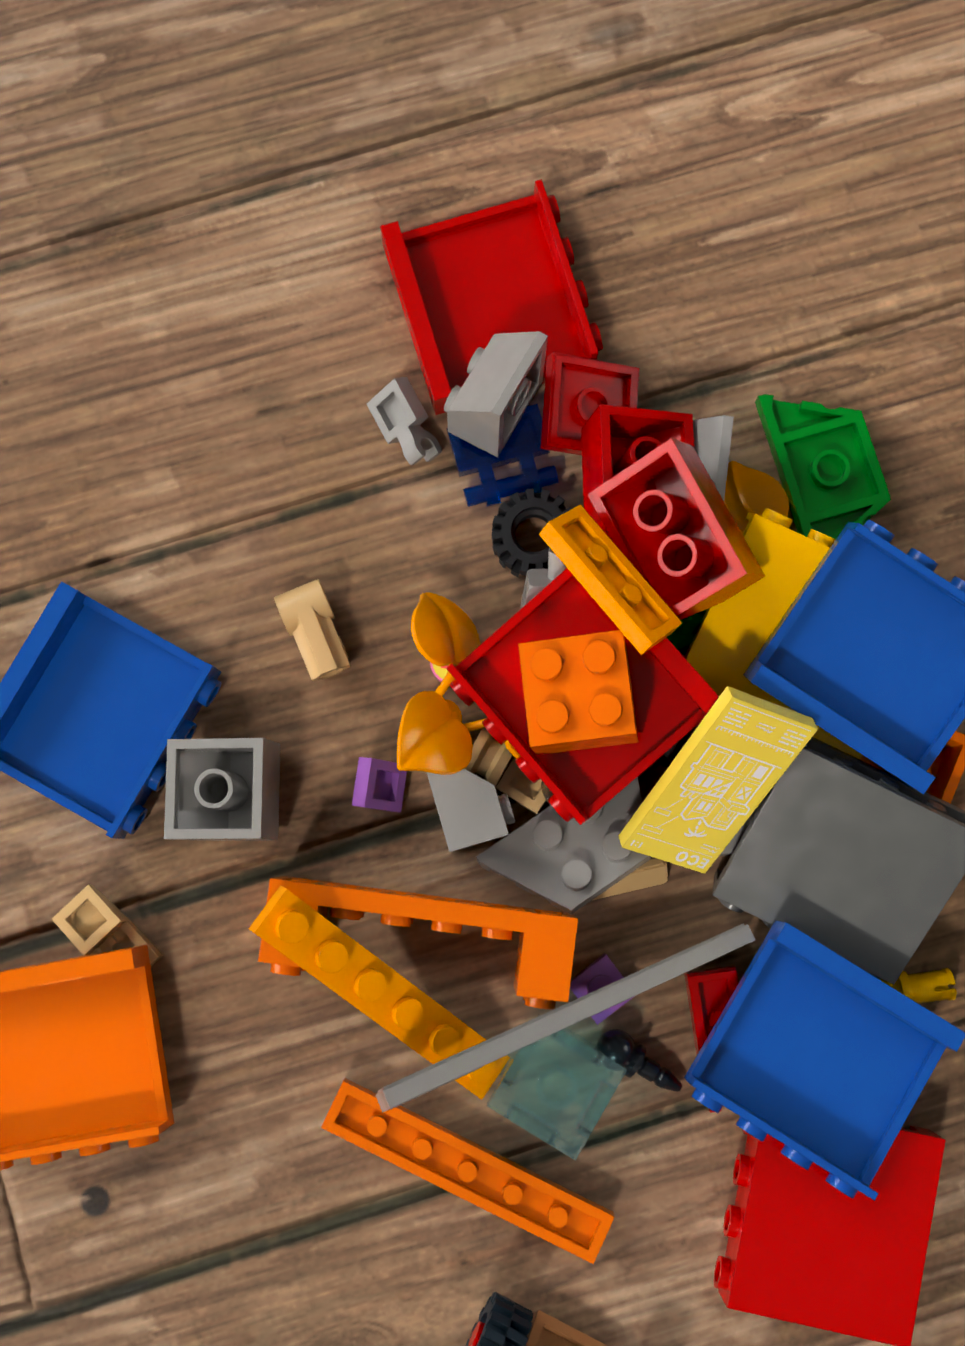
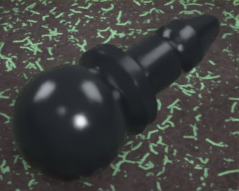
[596,1029,682,1092]

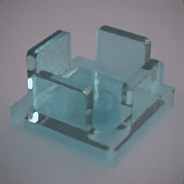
[487,1014,627,1161]

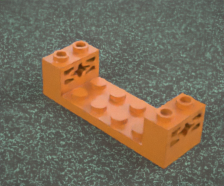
[258,876,578,1009]

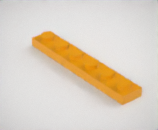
[249,885,510,1100]

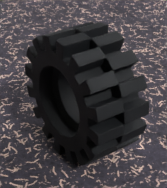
[491,488,572,577]

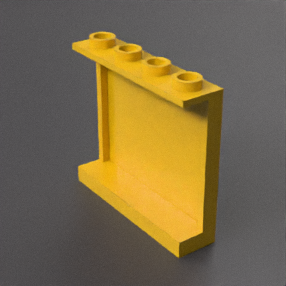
[684,508,862,760]

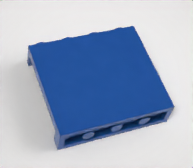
[743,519,965,794]
[0,581,221,839]
[684,920,965,1201]

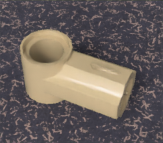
[274,579,351,682]

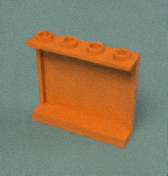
[0,944,175,1171]

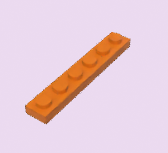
[321,1078,615,1264]

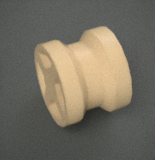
[464,728,512,787]

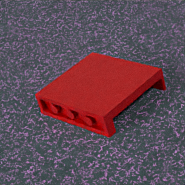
[380,179,603,415]
[446,568,719,825]
[714,1125,946,1346]

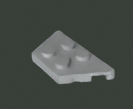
[476,777,651,915]

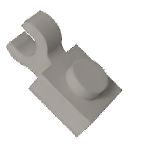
[367,377,442,465]

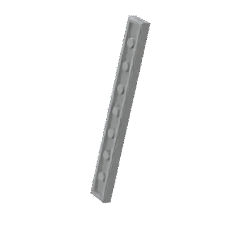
[376,923,755,1113]

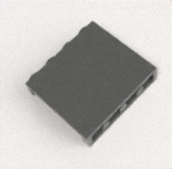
[713,737,965,985]

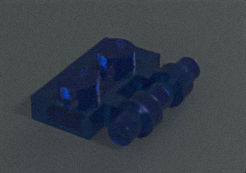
[447,404,559,507]

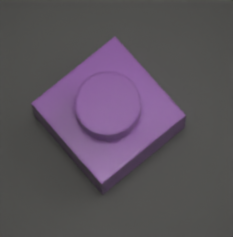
[352,757,407,813]
[570,953,633,1025]

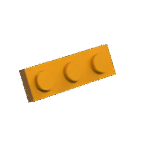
[539,504,682,655]

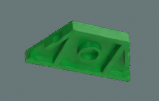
[755,394,891,539]

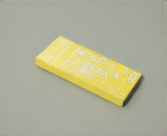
[618,686,818,874]

